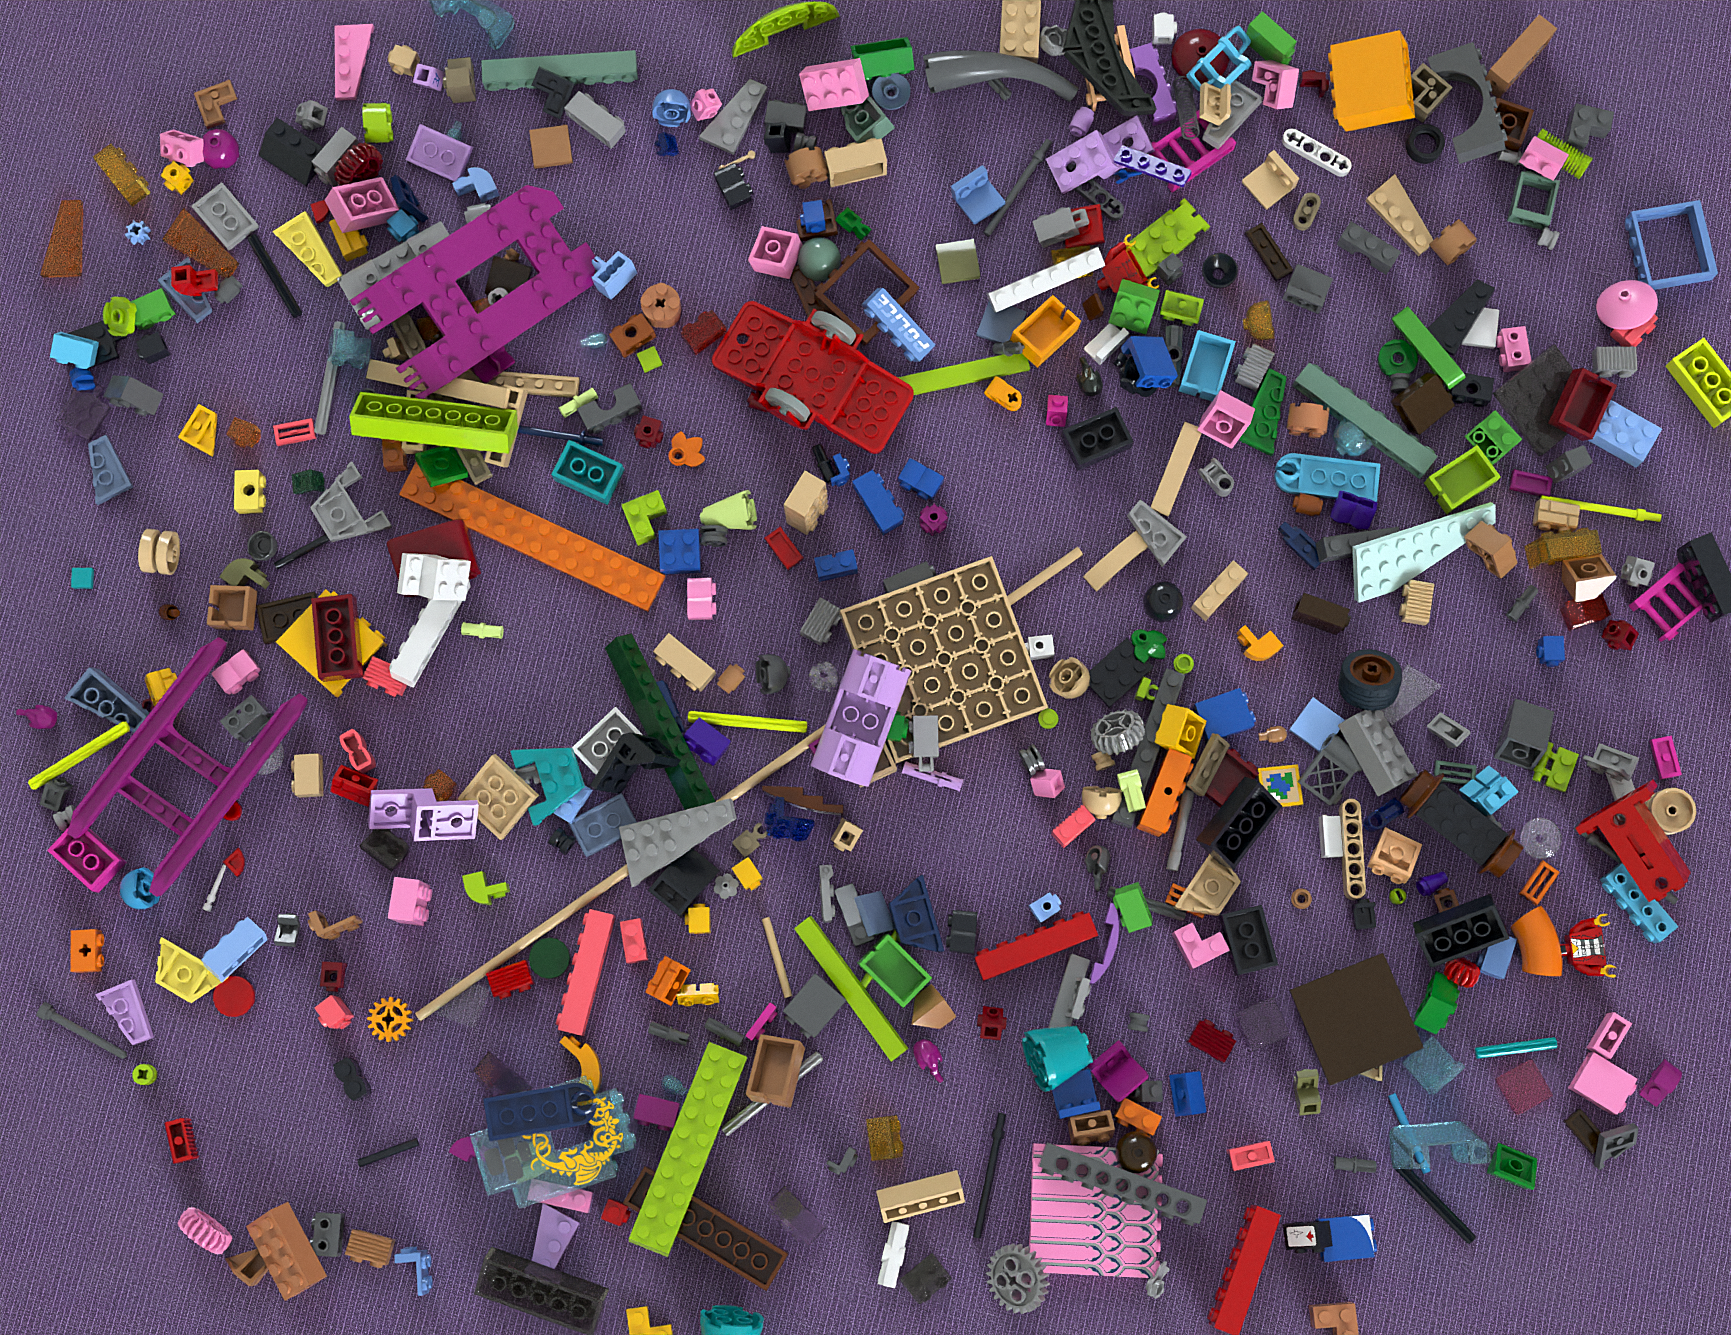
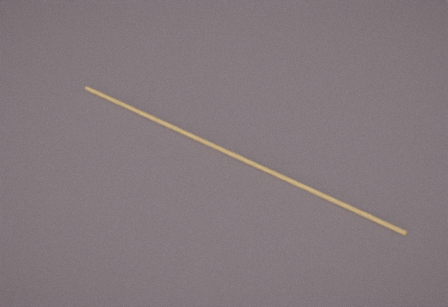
[415,547,1083,1021]

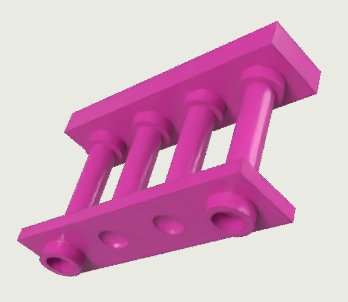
[1149,110,1236,193]
[1628,562,1703,642]

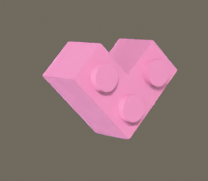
[1252,60,1299,109]
[1171,923,1230,970]

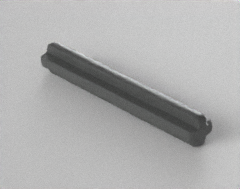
[1107,886,1186,921]

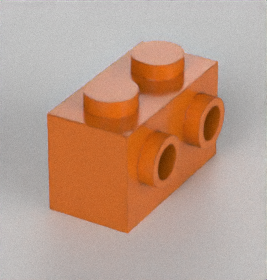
[1114,1098,1162,1136]

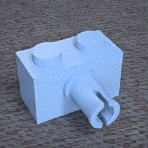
[592,251,637,300]

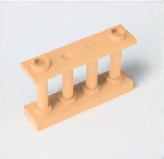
[1085,25,1135,111]

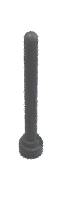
[36,1002,127,1059]

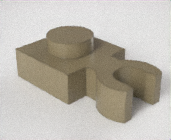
[732,823,769,858]

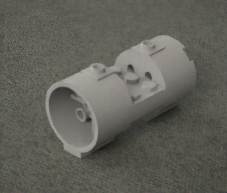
[337,221,470,331]

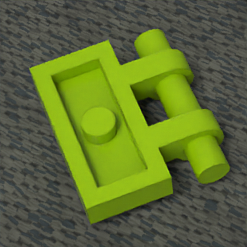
[1532,742,1579,792]

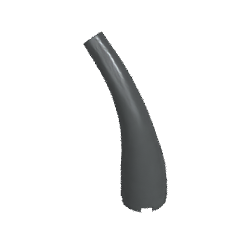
[923,50,1079,102]

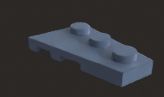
[158,257,212,323]
[88,435,133,505]

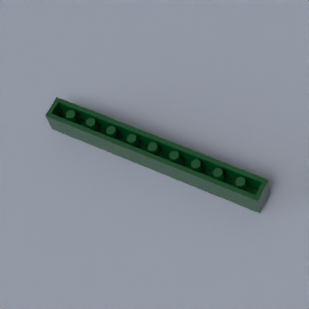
[605,633,716,810]

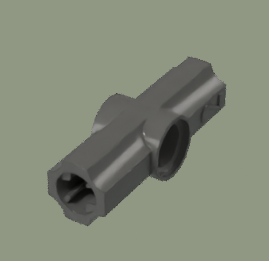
[1165,325,1183,387]

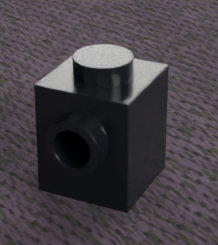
[764,122,792,153]
[136,332,171,364]

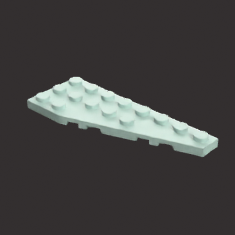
[1352,502,1496,602]

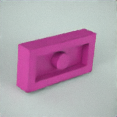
[1649,736,1682,780]
[745,1003,778,1041]

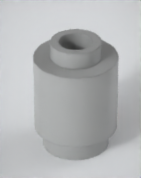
[464,203,492,223]

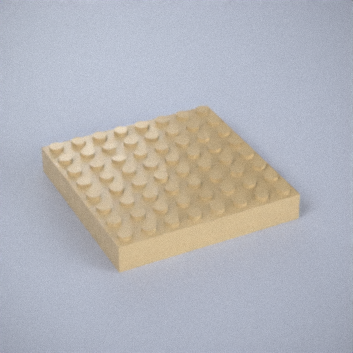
[839,556,1048,764]

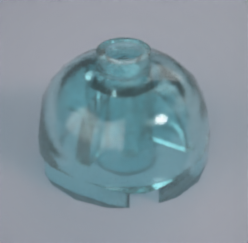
[1333,418,1373,457]

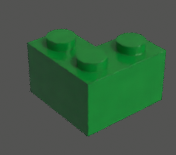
[1414,971,1460,1034]

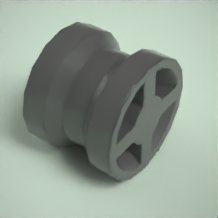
[1390,373,1411,394]
[1127,1012,1150,1032]

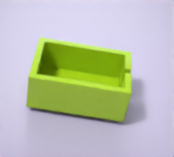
[1424,445,1501,515]

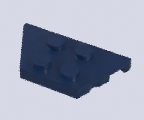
[888,875,944,953]

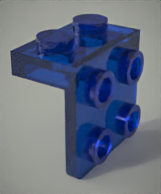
[764,796,815,842]

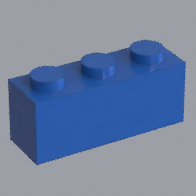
[852,469,905,535]

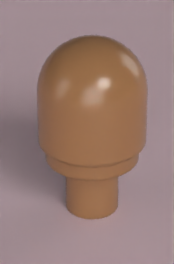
[1258,726,1287,743]

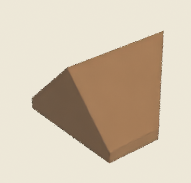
[912,984,956,1029]
[225,1249,268,1287]

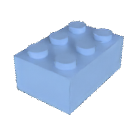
[1588,400,1662,468]

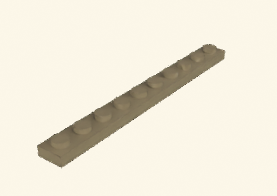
[391,312,493,485]

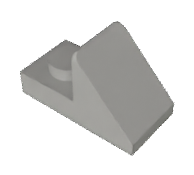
[1427,712,1471,749]

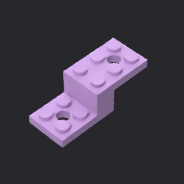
[1046,116,1155,194]
[368,788,479,841]

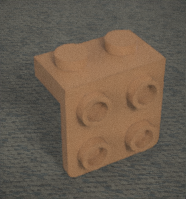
[307,910,363,941]

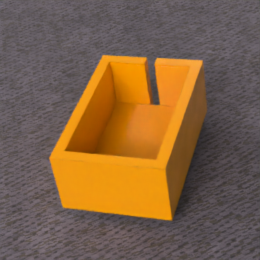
[1009,295,1081,368]

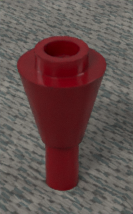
[746,390,776,417]

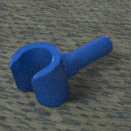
[1114,169,1142,184]

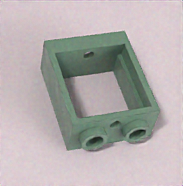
[1507,171,1560,230]

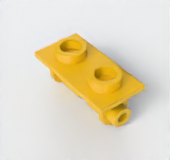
[677,983,719,1006]

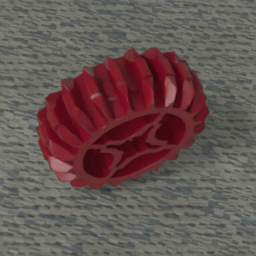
[334,142,383,186]

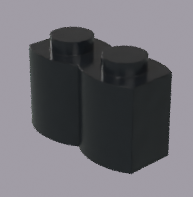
[713,163,753,210]
[946,910,978,954]
[333,1057,371,1101]

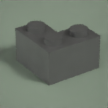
[1564,103,1614,152]
[103,375,164,417]

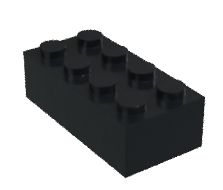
[1676,532,1731,623]
[1196,777,1282,870]
[1413,893,1510,968]

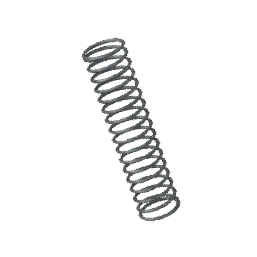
[1173,76,1199,140]

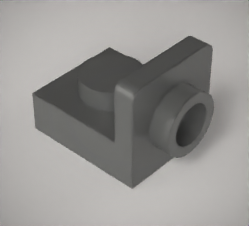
[40,778,73,812]

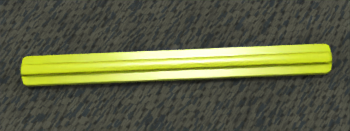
[688,711,808,733]
[28,722,130,790]

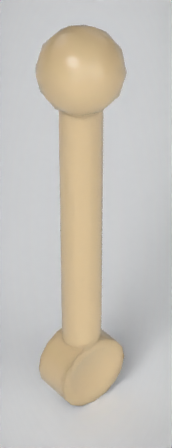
[719,150,755,169]

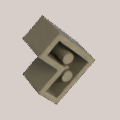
[443,57,476,103]
[1411,63,1453,123]

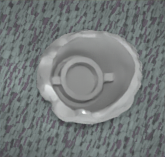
[1039,25,1067,56]

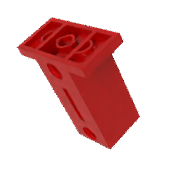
[1575,779,1691,902]

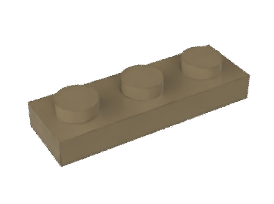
[1186,733,1230,796]

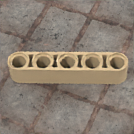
[1151,422,1201,516]
[1339,799,1366,900]

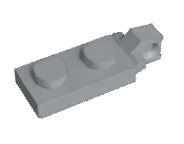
[819,865,835,923]

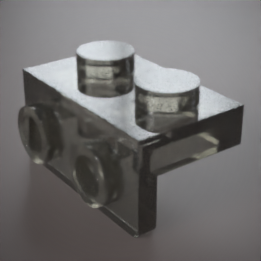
[360,829,409,872]
[900,1253,952,1304]

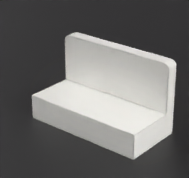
[1084,324,1129,365]
[1319,815,1343,858]

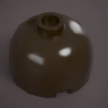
[1115,1131,1157,1174]

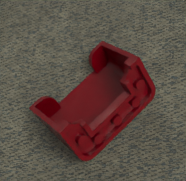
[386,519,481,597]

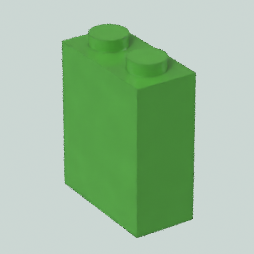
[1246,11,1297,65]

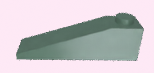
[841,96,895,144]

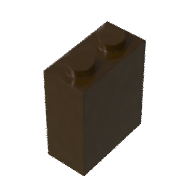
[1391,372,1455,435]
[1291,593,1351,635]

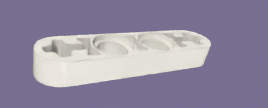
[1282,129,1352,177]

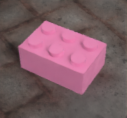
[799,58,869,111]
[325,177,400,233]
[388,877,432,926]

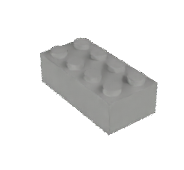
[1338,710,1418,796]

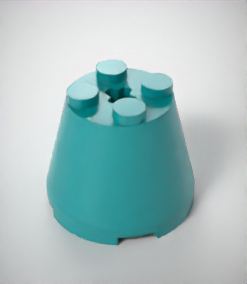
[1022,1026,1093,1092]
[700,1305,764,1335]

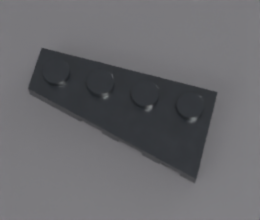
[1427,279,1495,356]

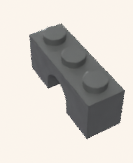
[1337,221,1401,275]
[577,383,643,434]

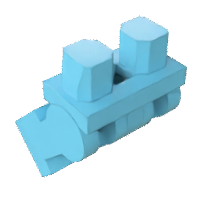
[1459,765,1518,816]

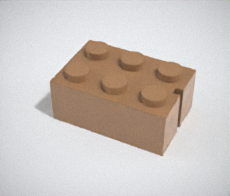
[746,1034,805,1108]

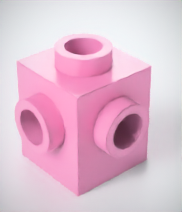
[690,89,722,121]

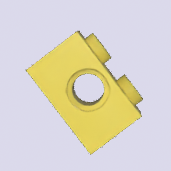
[234,470,266,514]

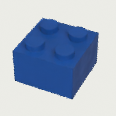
[659,529,702,575]

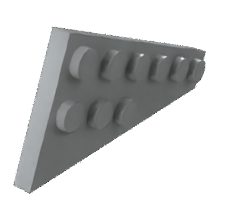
[619,799,737,887]

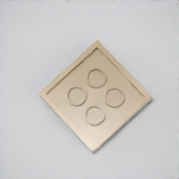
[458,754,539,840]

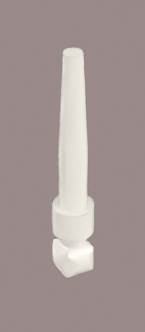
[203,865,226,911]

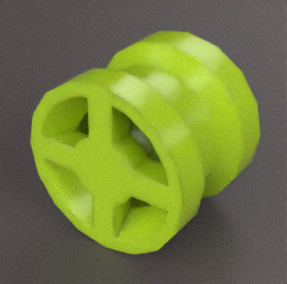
[132,1064,158,1085]

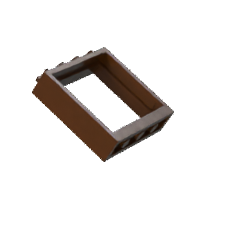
[814,239,920,347]

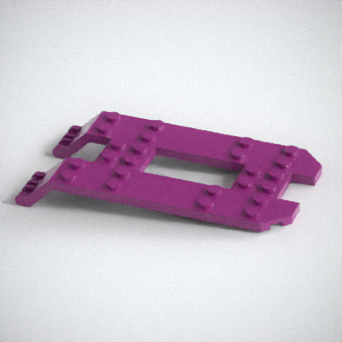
[349,185,597,399]

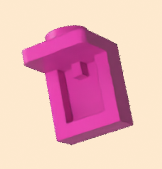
[1046,395,1068,427]

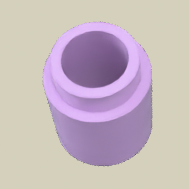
[1069,107,1094,137]

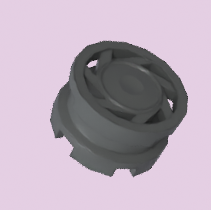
[700,525,728,547]
[1019,744,1046,776]

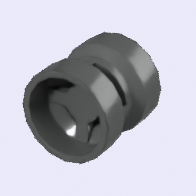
[794,132,817,151]

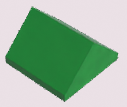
[1487,1143,1537,1190]

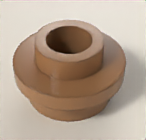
[1291,889,1312,909]

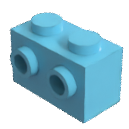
[50,332,99,369]

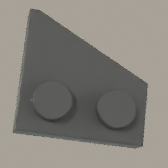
[1594,1123,1639,1170]

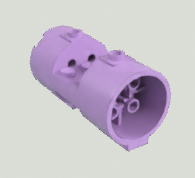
[811,649,911,787]

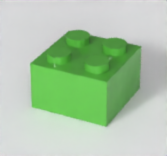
[1109,279,1160,334]

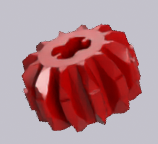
[1444,957,1480,988]

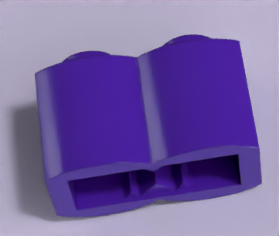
[1330,491,1377,530]

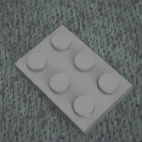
[192,182,259,250]

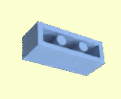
[202,917,268,982]

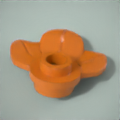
[668,431,705,467]

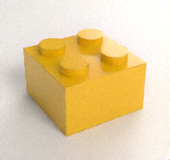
[1155,704,1207,759]

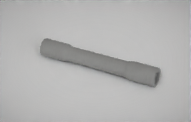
[1166,790,1194,871]

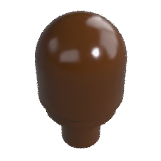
[159,604,180,620]

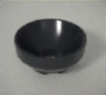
[1202,253,1238,289]

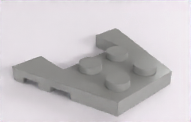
[310,462,392,542]

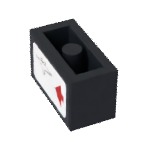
[1283,1220,1333,1253]

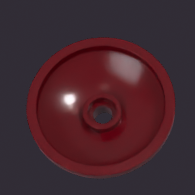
[1171,29,1229,85]

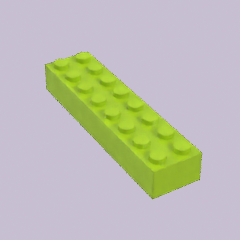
[349,392,518,454]

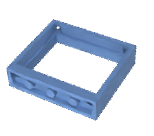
[1625,200,1718,290]

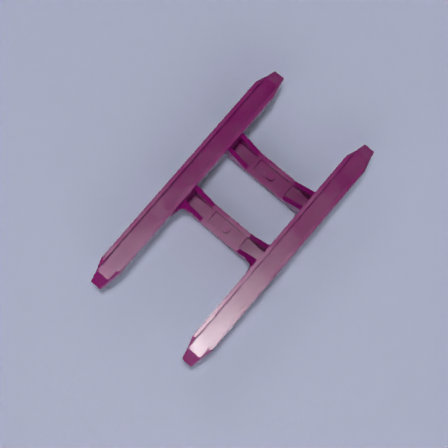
[67,637,308,897]

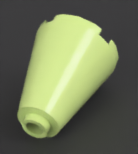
[700,490,757,530]

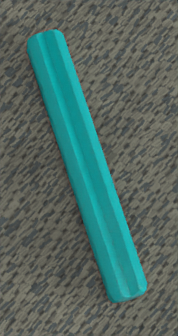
[1475,1037,1557,1059]

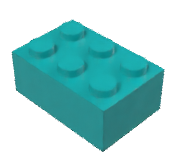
[551,440,625,505]

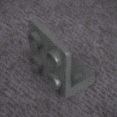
[1282,264,1333,314]

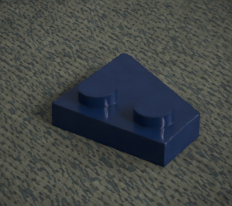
[390,174,429,223]

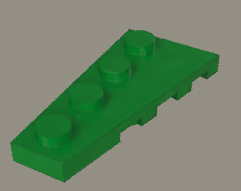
[1239,368,1287,456]

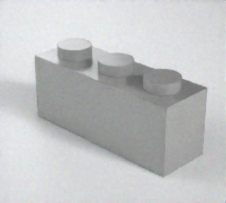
[564,91,626,149]

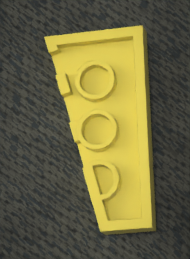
[273,211,343,287]

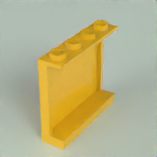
[276,589,387,698]

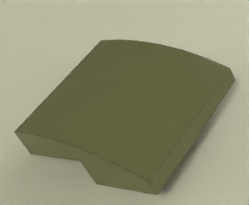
[935,239,980,284]

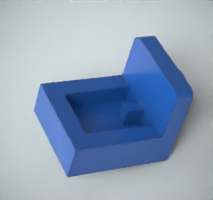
[830,453,850,487]

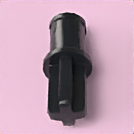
[812,444,836,484]

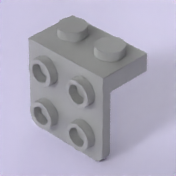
[1583,743,1639,782]

